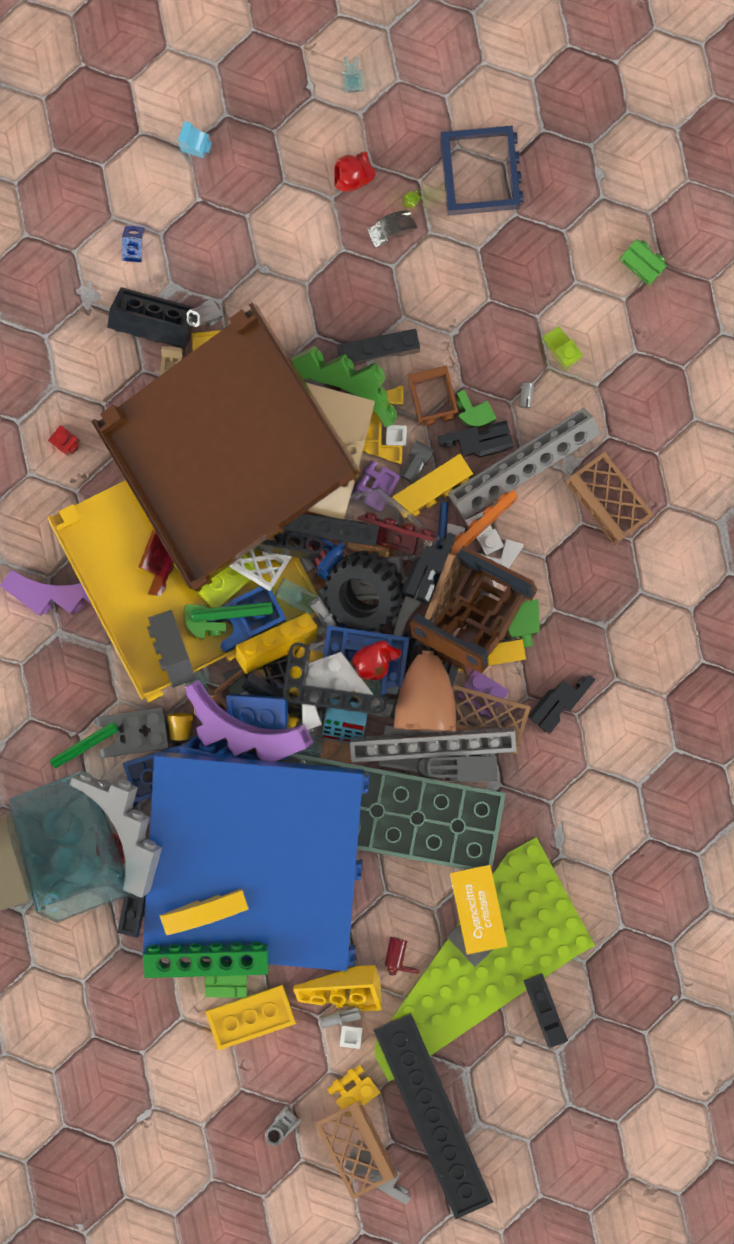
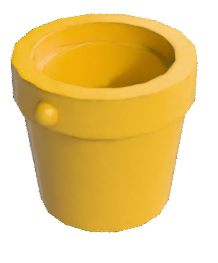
[167,713,193,740]

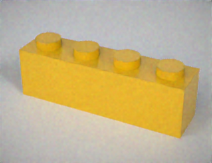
[392,454,473,520]
[236,612,318,674]

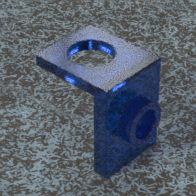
[122,226,145,263]

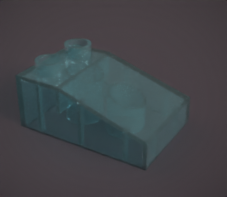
[9,770,130,923]

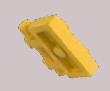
[327,1065,381,1118]

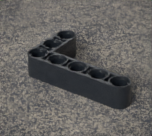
[252,531,324,559]
[283,642,386,714]

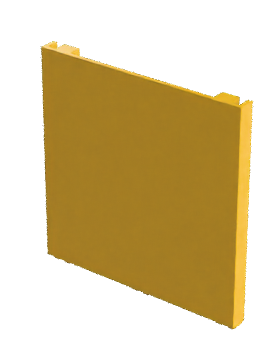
[47,480,319,703]

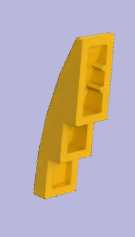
[441,639,526,672]
[159,889,248,935]

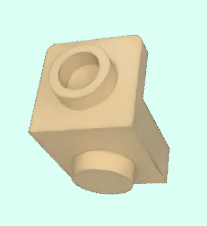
[160,346,183,376]

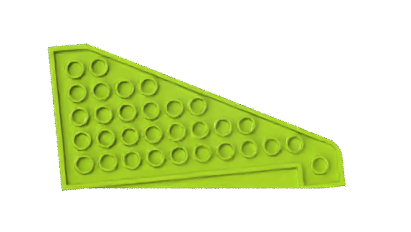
[374,837,595,1081]

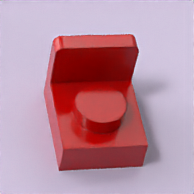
[48,425,80,456]

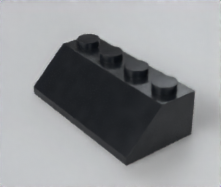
[107,287,196,349]

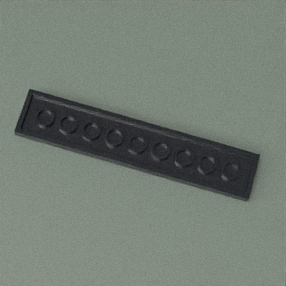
[373,1012,493,1219]

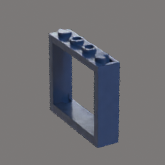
[440,126,523,216]

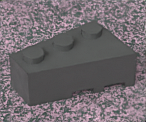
[147,610,196,688]

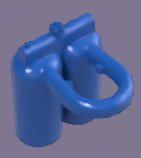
[317,538,345,580]

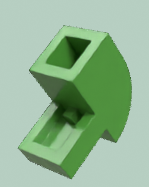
[456,390,497,429]
[184,604,226,640]

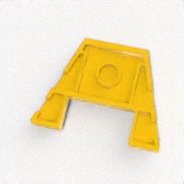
[362,386,404,465]

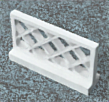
[229,539,292,591]

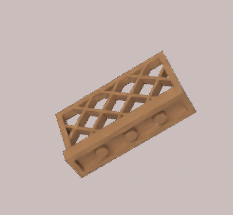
[565,452,654,546]
[424,554,469,622]
[452,684,531,754]
[315,1100,398,1200]

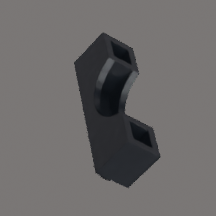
[337,328,420,366]

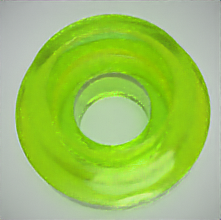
[403,190,421,209]

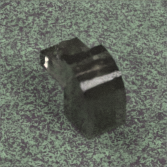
[367,210,418,248]

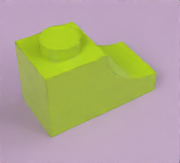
[542,326,583,371]

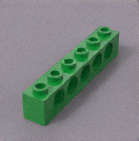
[143,942,270,978]

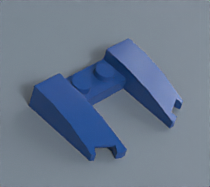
[323,626,409,695]

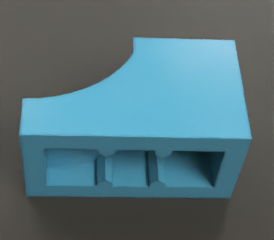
[178,121,212,158]

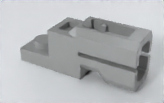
[344,1140,411,1205]

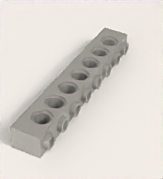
[448,408,600,520]
[350,727,516,762]

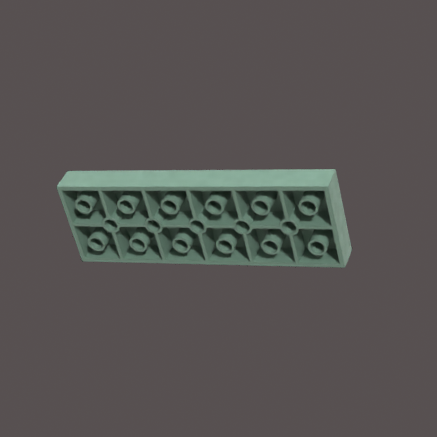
[275,753,506,870]

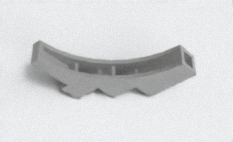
[70,772,162,898]

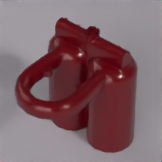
[385,937,420,976]

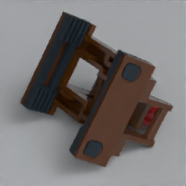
[410,546,538,675]

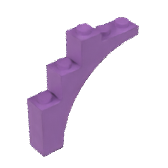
[0,570,91,616]
[185,680,313,762]

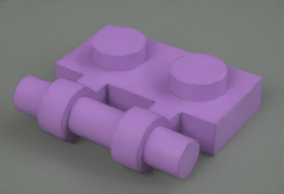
[352,460,401,512]
[456,670,509,719]

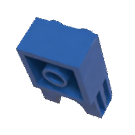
[207,586,286,652]
[179,734,260,760]
[123,744,183,803]

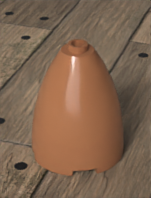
[394,651,456,732]

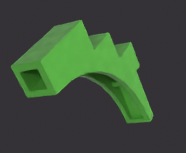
[290,346,397,427]

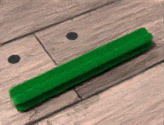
[191,602,273,622]
[50,722,119,768]

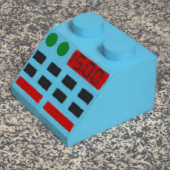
[322,698,368,744]

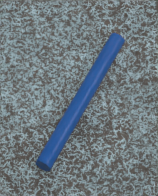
[434,502,449,583]

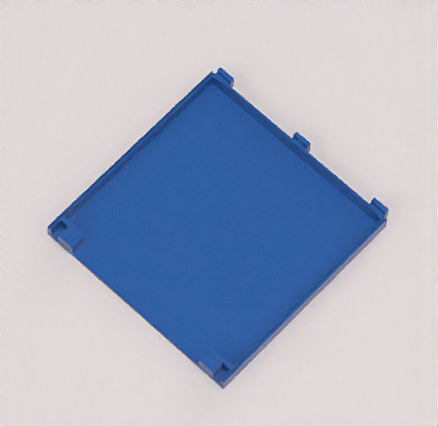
[142,751,370,971]

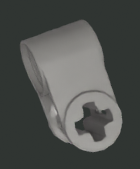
[265,1106,302,1146]

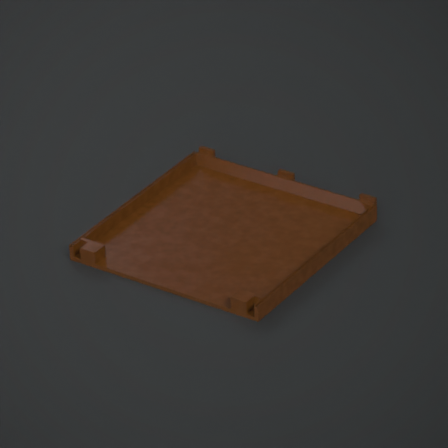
[91,302,361,592]

